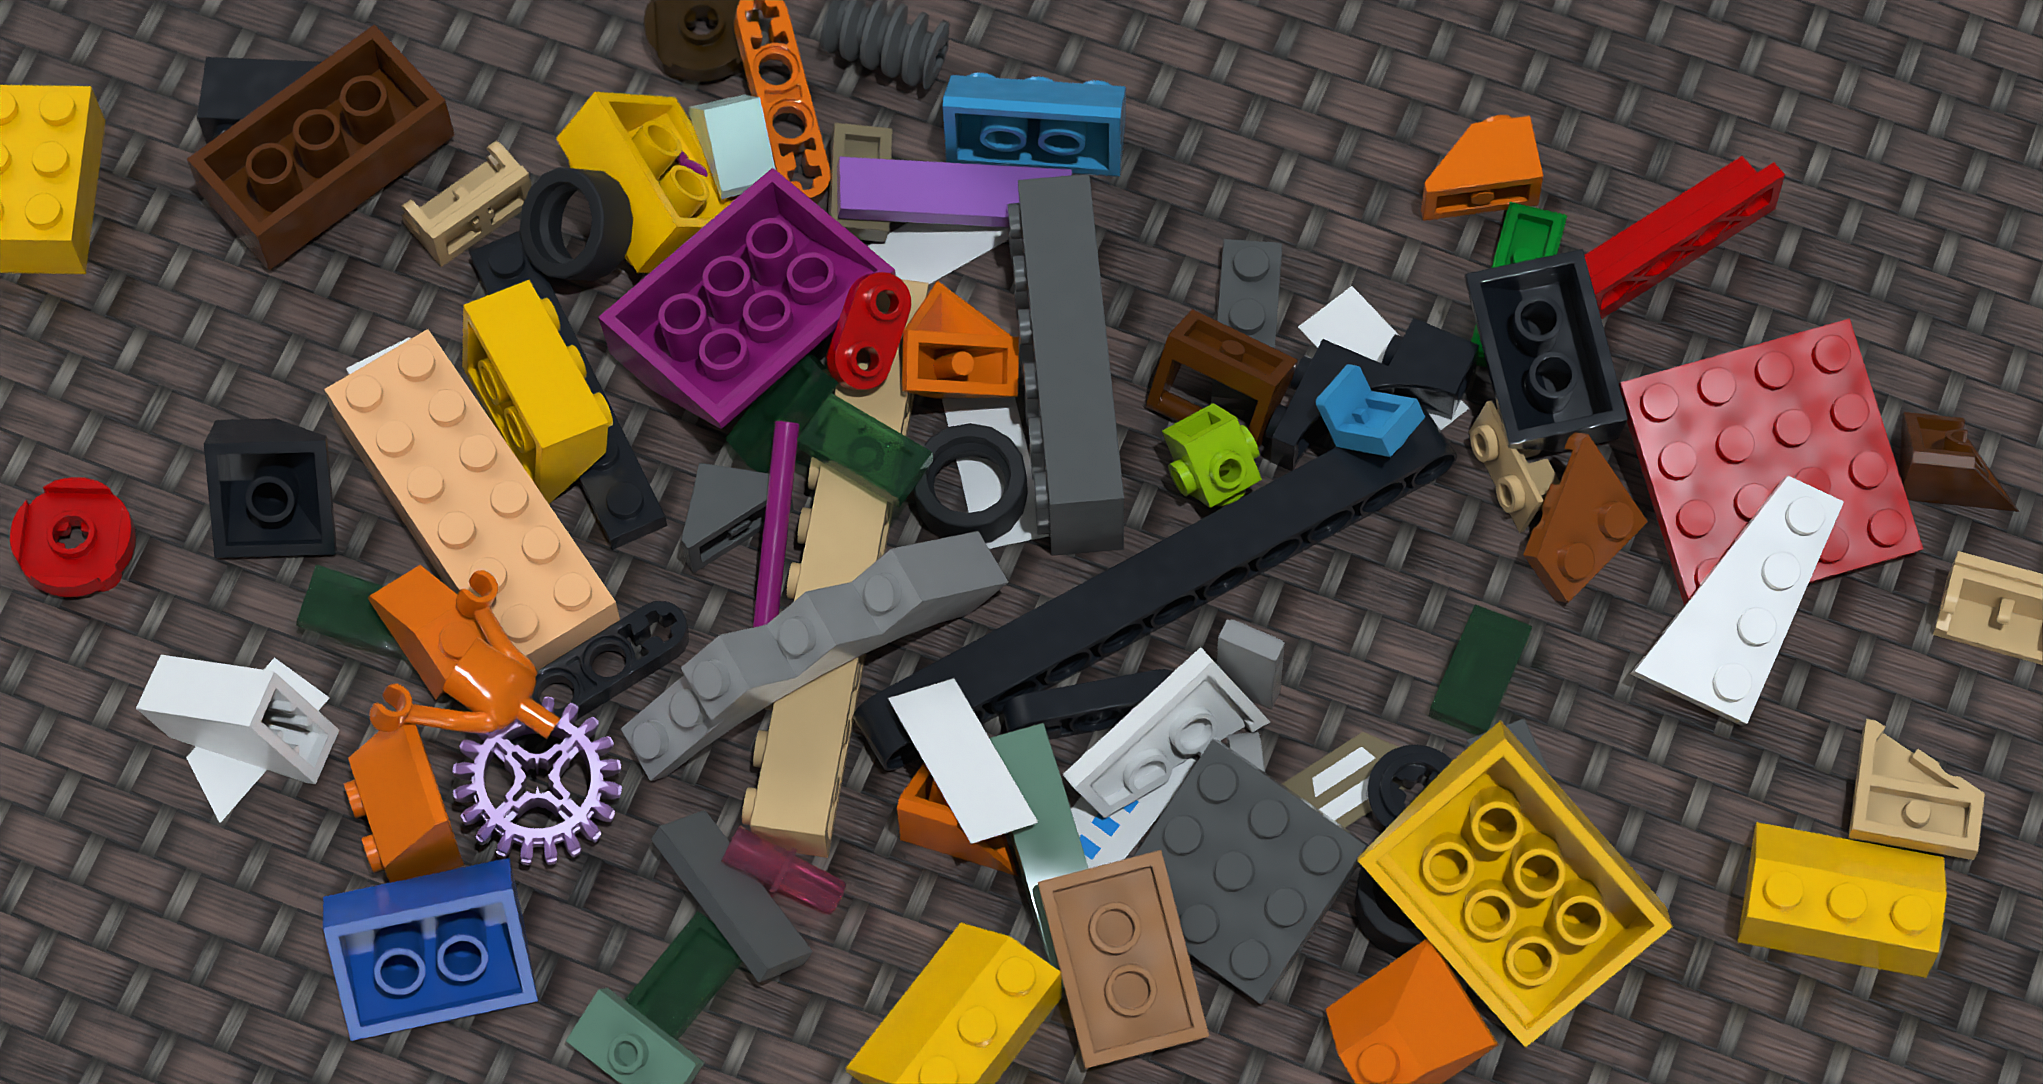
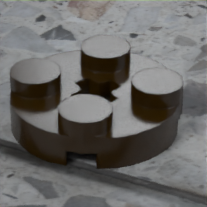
[644,0,761,81]

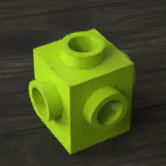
[1162,403,1262,508]

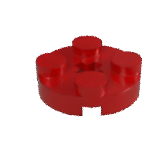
[10,477,136,597]

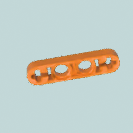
[734,0,831,204]

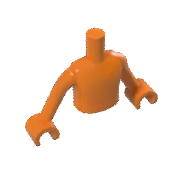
[369,570,561,739]

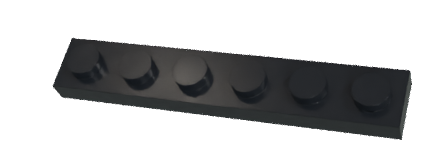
[469,230,667,550]

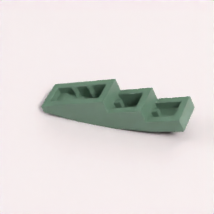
[989,723,1089,988]

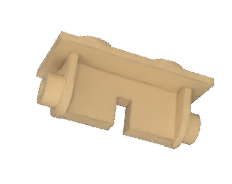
[1468,400,1560,533]

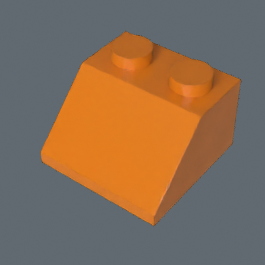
[344,723,464,883]

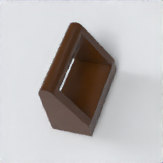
[1146,309,1298,449]

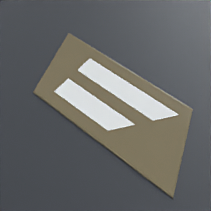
[1282,732,1426,828]

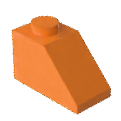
[1421,115,1543,221]
[368,565,491,700]

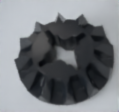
[1366,745,1453,828]

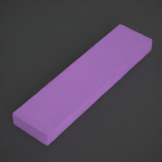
[837,157,1072,227]

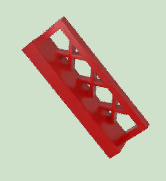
[1585,156,1785,319]

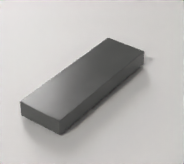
[651,810,813,982]

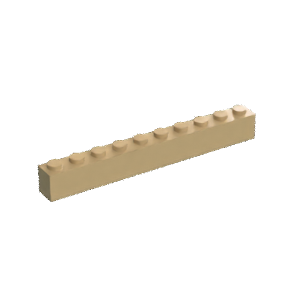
[742,279,929,858]

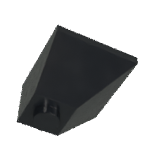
[204,418,337,558]

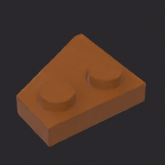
[1523,432,1648,603]

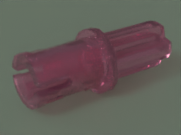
[721,825,846,913]

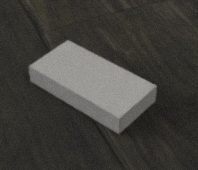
[1217,619,1285,710]

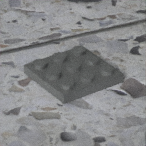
[1134,739,1370,1004]

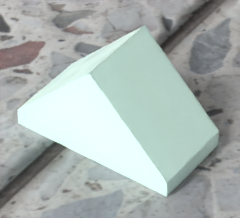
[689,95,776,199]

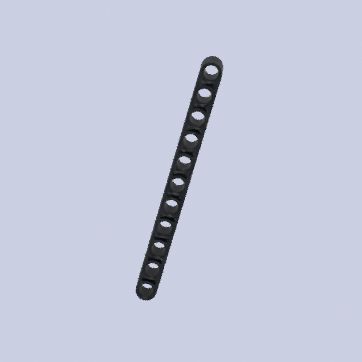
[853,406,1457,770]

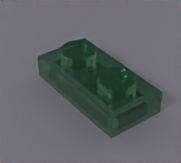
[725,352,839,473]

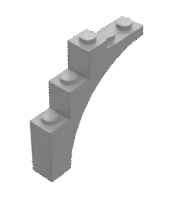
[621,531,1008,781]

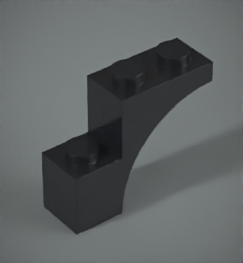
[1266,318,1479,471]

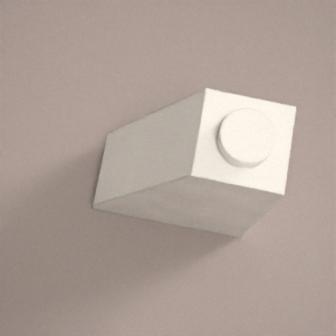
[136,655,340,784]

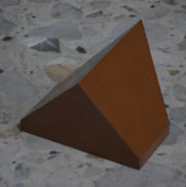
[1899,412,2020,512]

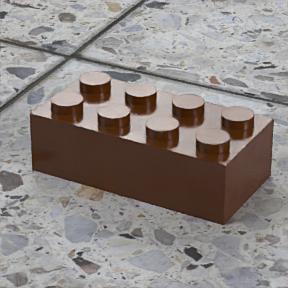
[187,24,455,270]

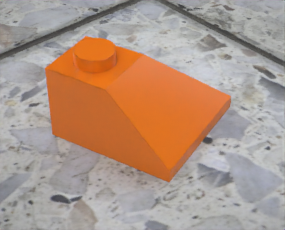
[1326,939,1498,1084]

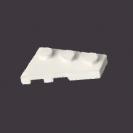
[1063,647,1270,818]

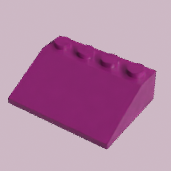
[598,167,896,429]

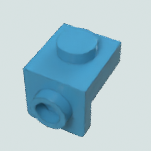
[1316,364,1425,457]

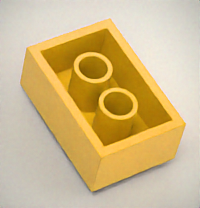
[0,85,105,274]

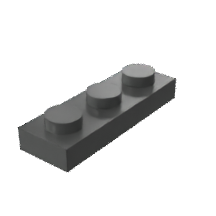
[1211,239,1283,411]

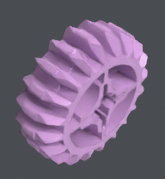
[453,697,622,865]

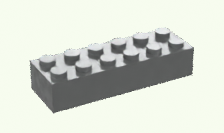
[1007,174,1124,556]

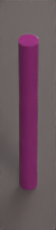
[753,421,799,627]

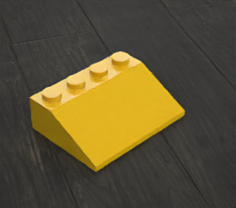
[1358,720,1673,1048]

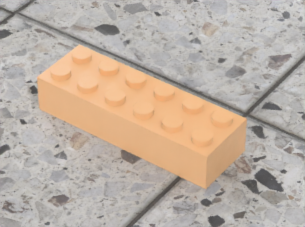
[324,329,620,671]

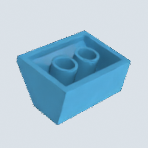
[943,73,1126,176]

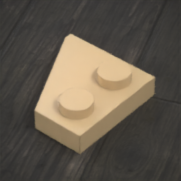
[1848,719,1985,860]

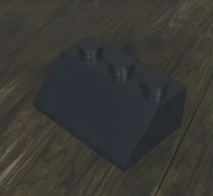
[1464,249,1628,452]

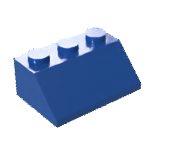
[323,858,538,1041]

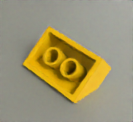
[556,92,737,273]
[462,280,613,504]
[1737,822,1947,978]
[846,922,1062,1084]

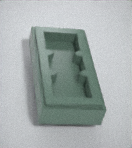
[566,988,705,1084]

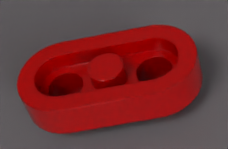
[827,272,911,390]

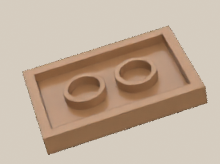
[1037,850,1209,1069]

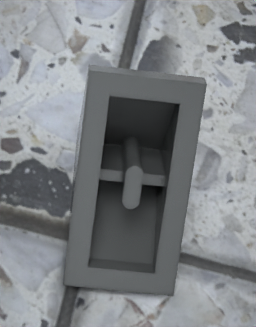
[681,463,794,574]

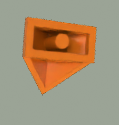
[902,280,1019,399]
[897,763,1018,876]

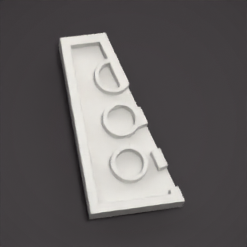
[1630,476,1844,726]

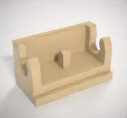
[401,141,532,267]
[1933,551,2043,665]

